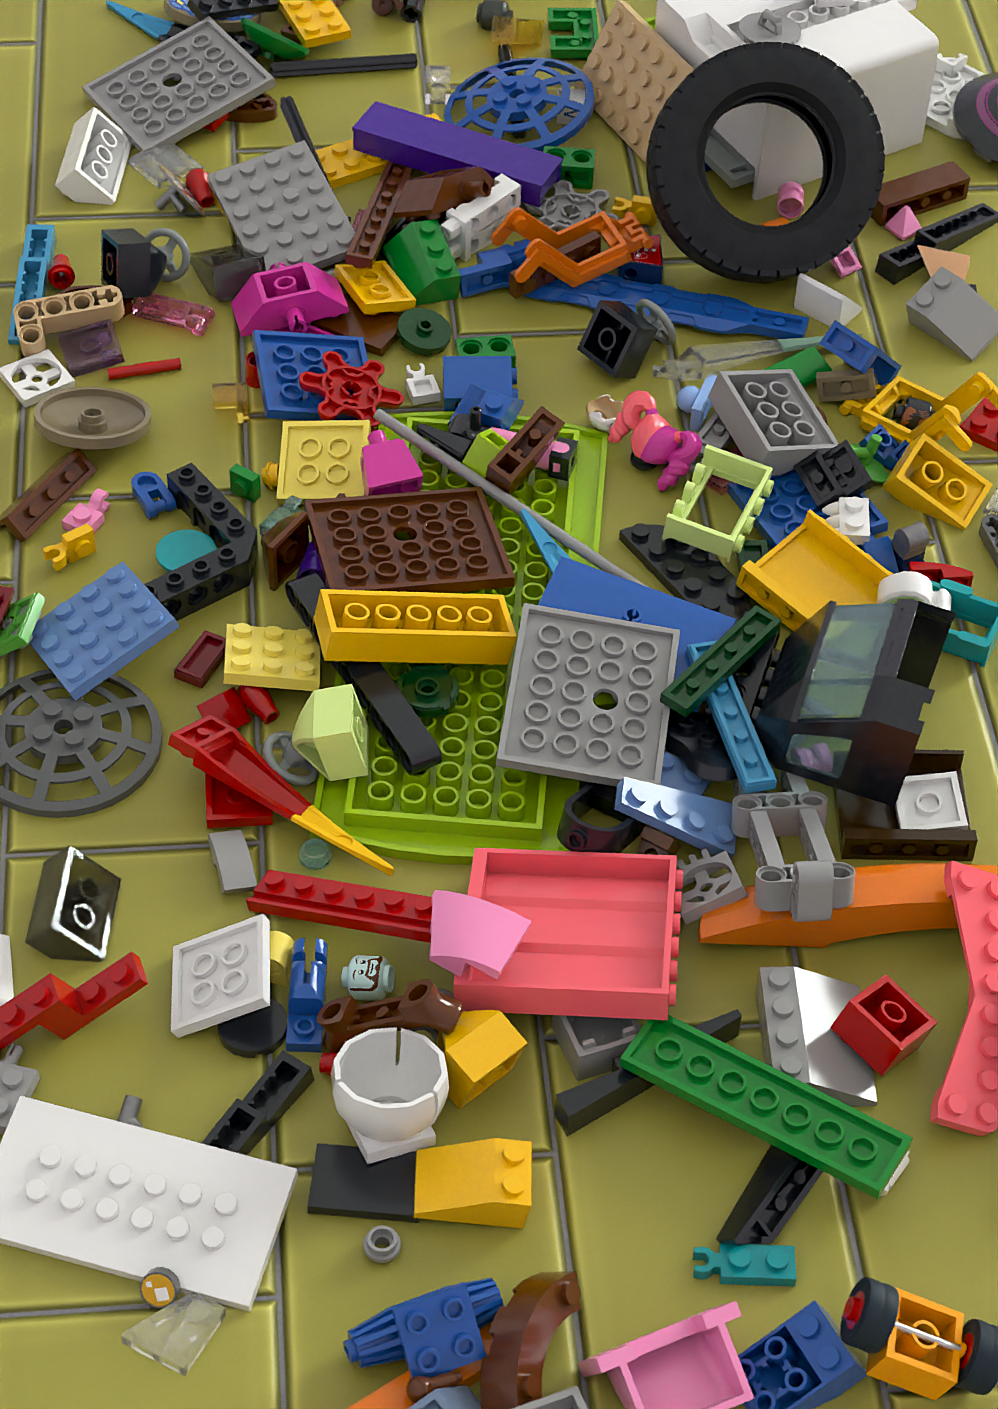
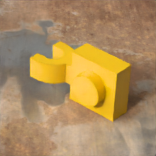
[611,195,658,227]
[42,523,96,571]

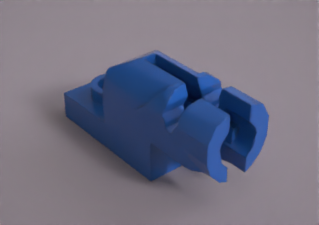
[458,239,530,297]
[286,938,328,1053]

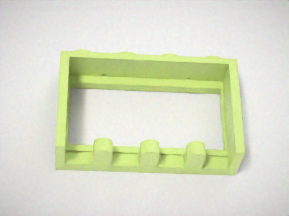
[662,444,774,563]

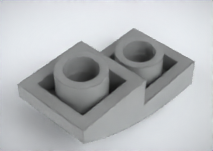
[208,830,257,894]

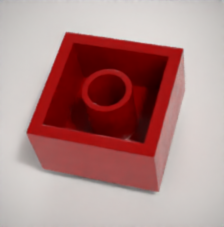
[830,974,938,1076]

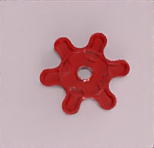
[299,351,404,430]

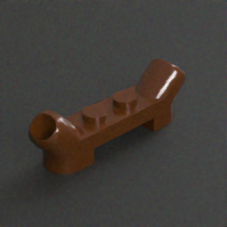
[317,979,464,1053]

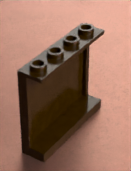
[831,748,978,861]

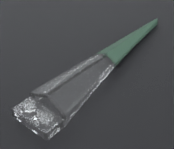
[653,334,862,381]

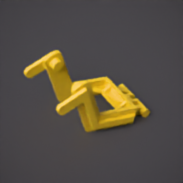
[839,372,998,452]

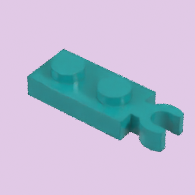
[693,1243,796,1287]

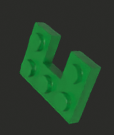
[547,8,599,59]

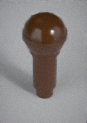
[406,1371,463,1403]

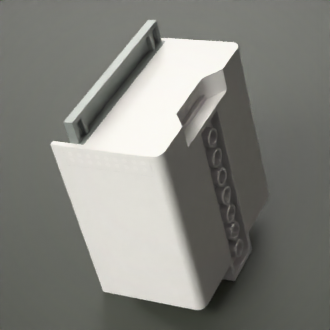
[655,0,939,201]

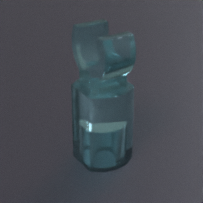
[259,495,302,536]

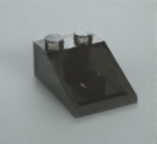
[190,244,266,302]

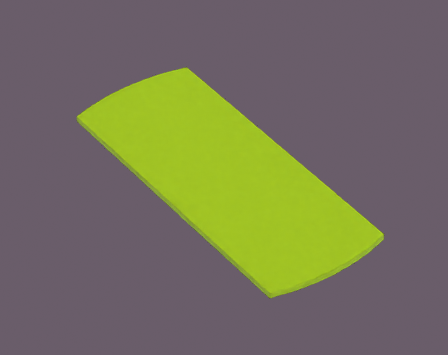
[310,411,608,865]

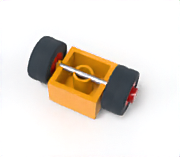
[840,1277,998,1401]

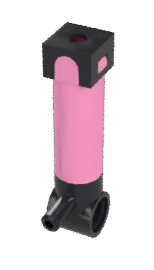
[446,406,578,481]

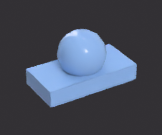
[676,373,717,432]

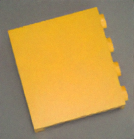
[735,509,893,651]

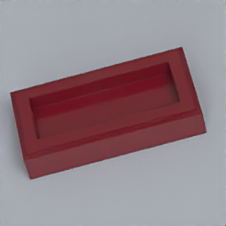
[174,630,226,688]

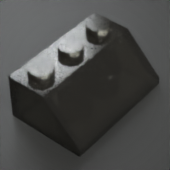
[25,846,121,962]

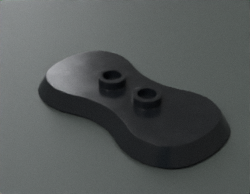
[665,708,738,782]

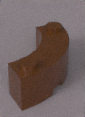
[480,1271,581,1409]

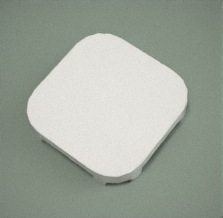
[925,53,986,139]

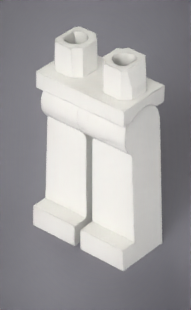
[440,174,521,262]

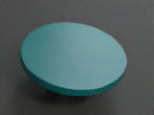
[156,529,216,572]

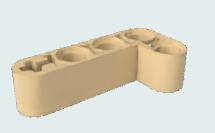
[13,285,124,358]

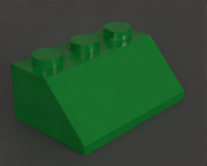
[383,219,461,306]

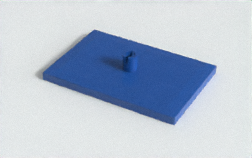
[538,557,736,712]

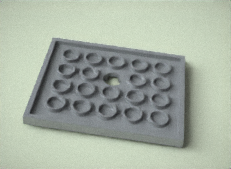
[82,17,276,158]
[496,603,680,787]

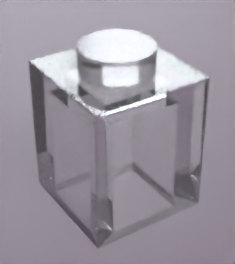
[425,65,451,104]

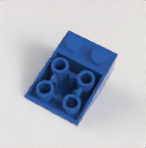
[738,1300,868,1409]

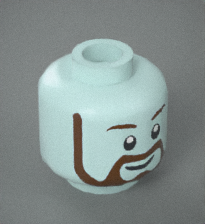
[341,955,395,1001]

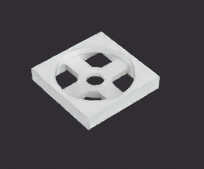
[0,349,76,408]

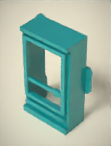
[880,579,998,668]

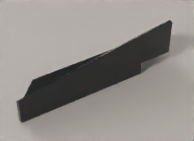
[716,1145,823,1244]

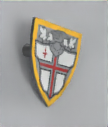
[154,165,205,217]

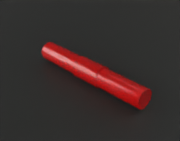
[107,358,182,380]

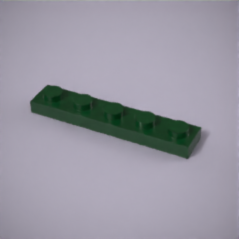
[660,605,781,717]

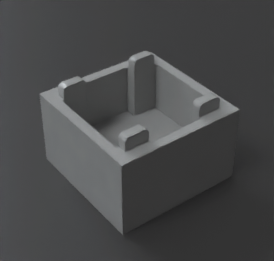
[551,1015,641,1081]

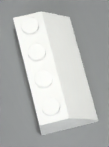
[55,107,132,205]

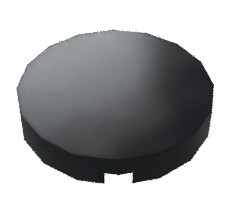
[218,997,287,1058]

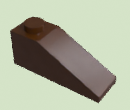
[485,406,565,495]

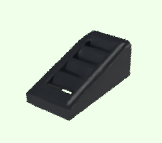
[417,423,472,465]

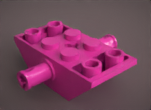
[231,262,349,337]

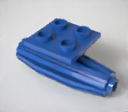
[343,1278,503,1379]

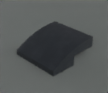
[793,439,875,509]

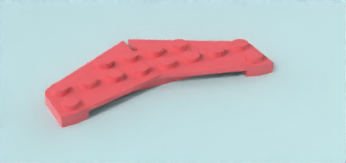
[930,861,998,1136]

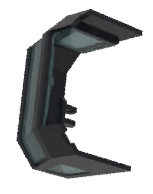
[751,599,956,807]

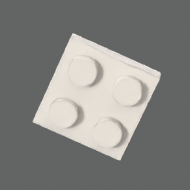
[895,771,968,830]

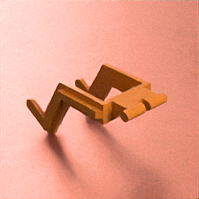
[490,207,654,288]

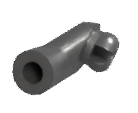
[117,1095,144,1128]

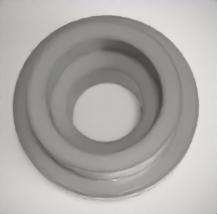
[363,1225,401,1263]

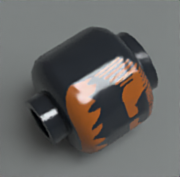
[892,397,936,430]

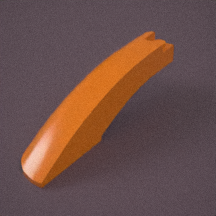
[698,863,998,948]

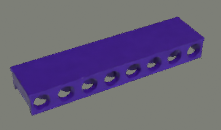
[352,101,563,207]

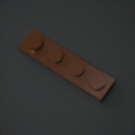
[509,231,601,299]

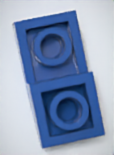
[859,424,909,471]

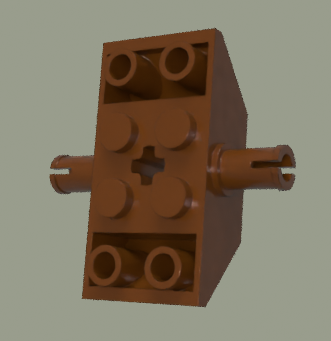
[394,166,494,221]

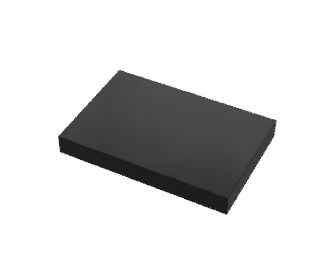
[307,1143,419,1223]

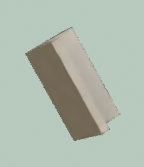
[816,368,877,402]

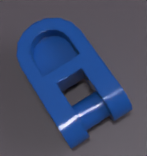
[131,472,177,519]

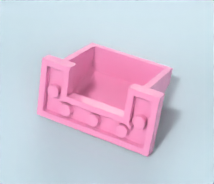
[577,1301,754,1409]

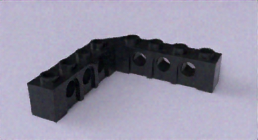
[144,462,258,621]

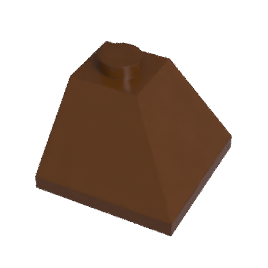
[261,511,309,592]

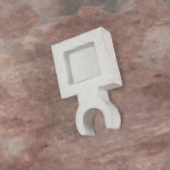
[406,363,441,406]

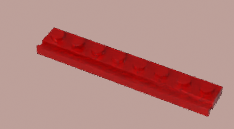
[246,870,432,943]

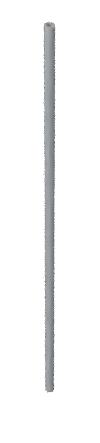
[373,409,845,718]

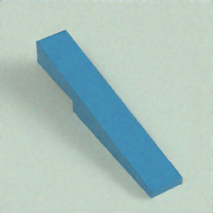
[8,224,56,345]

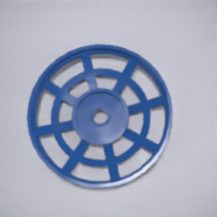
[444,58,595,152]

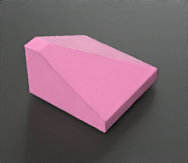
[885,205,922,241]
[830,246,862,278]

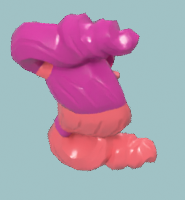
[607,390,702,491]

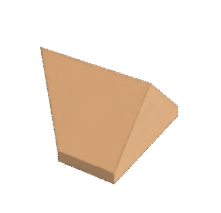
[917,245,970,281]

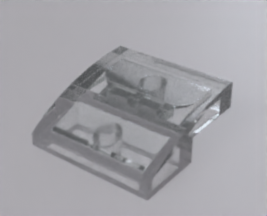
[128,144,204,188]

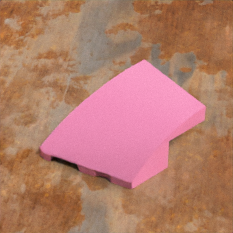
[429,890,532,979]

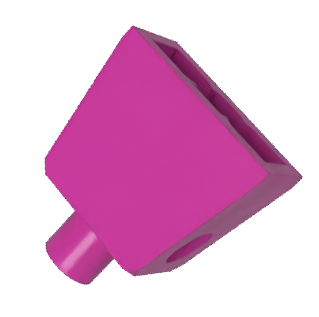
[360,430,423,496]

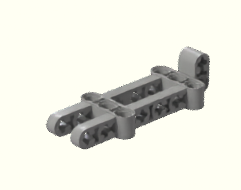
[731,771,855,922]

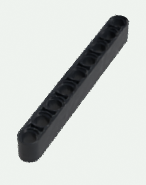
[285,572,442,775]

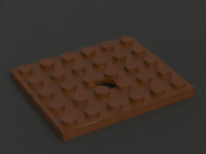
[304,487,515,593]

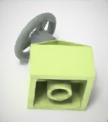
[263,684,369,786]

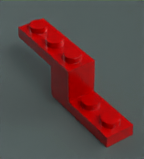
[0,951,148,1050]

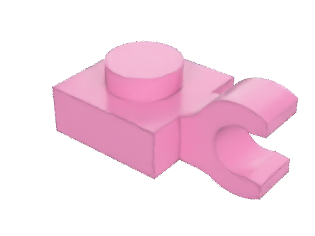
[62,488,110,532]

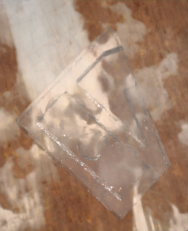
[121,1291,226,1376]

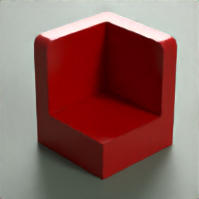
[197,687,251,729]

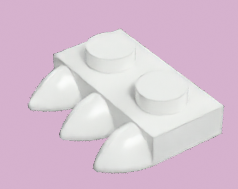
[822,497,870,545]

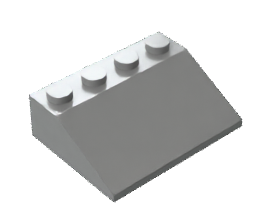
[708,369,839,476]
[755,966,877,1106]

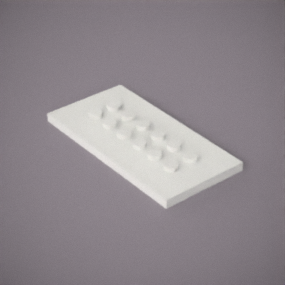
[0,1095,298,1312]

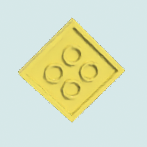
[276,420,371,504]
[223,623,320,691]

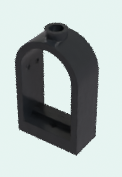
[557,782,650,853]

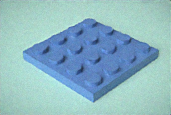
[29,561,180,701]

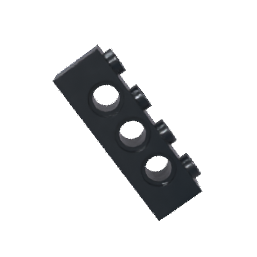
[705,611,781,730]

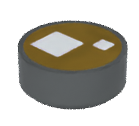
[140,1267,181,1308]

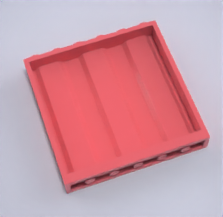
[453,848,683,1020]

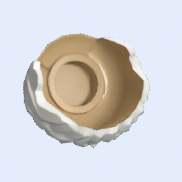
[586,394,623,434]

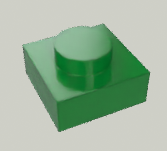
[229,463,261,503]

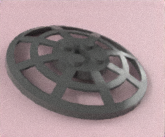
[0,669,162,818]

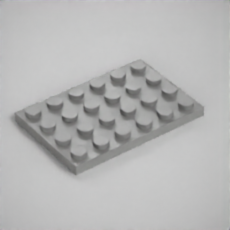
[207,140,355,273]

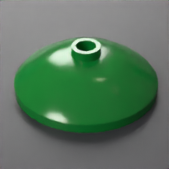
[241,17,310,61]

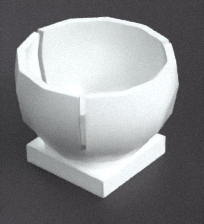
[331,1027,449,1164]

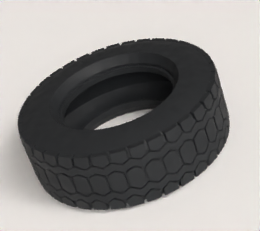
[646,42,885,283]

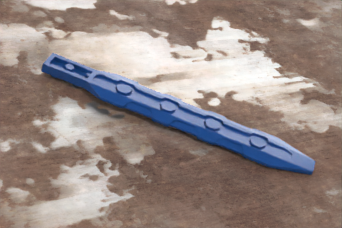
[506,274,809,339]

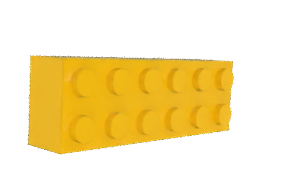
[314,589,517,665]

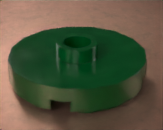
[396,308,452,356]
[396,664,459,718]

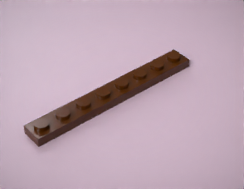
[345,160,414,269]

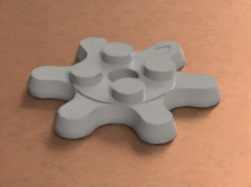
[524,180,618,232]

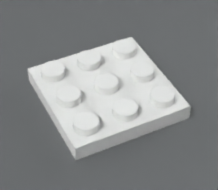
[171,914,270,1038]

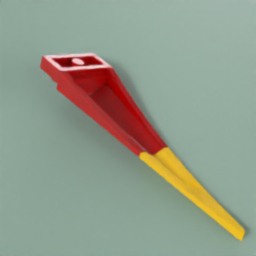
[168,714,394,876]

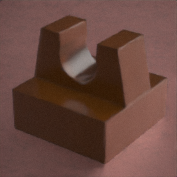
[636,825,681,855]

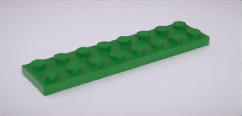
[619,1015,913,1199]

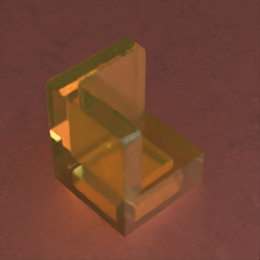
[212,382,249,423]

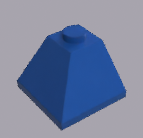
[448,384,524,431]

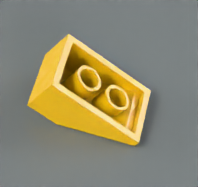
[882,433,993,530]
[413,1138,532,1229]

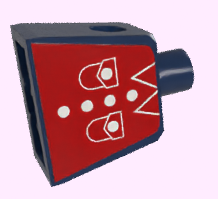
[617,234,663,284]

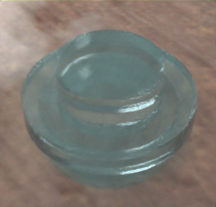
[298,838,332,870]

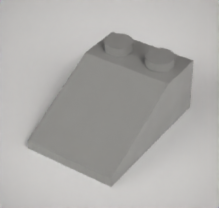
[906,266,998,362]

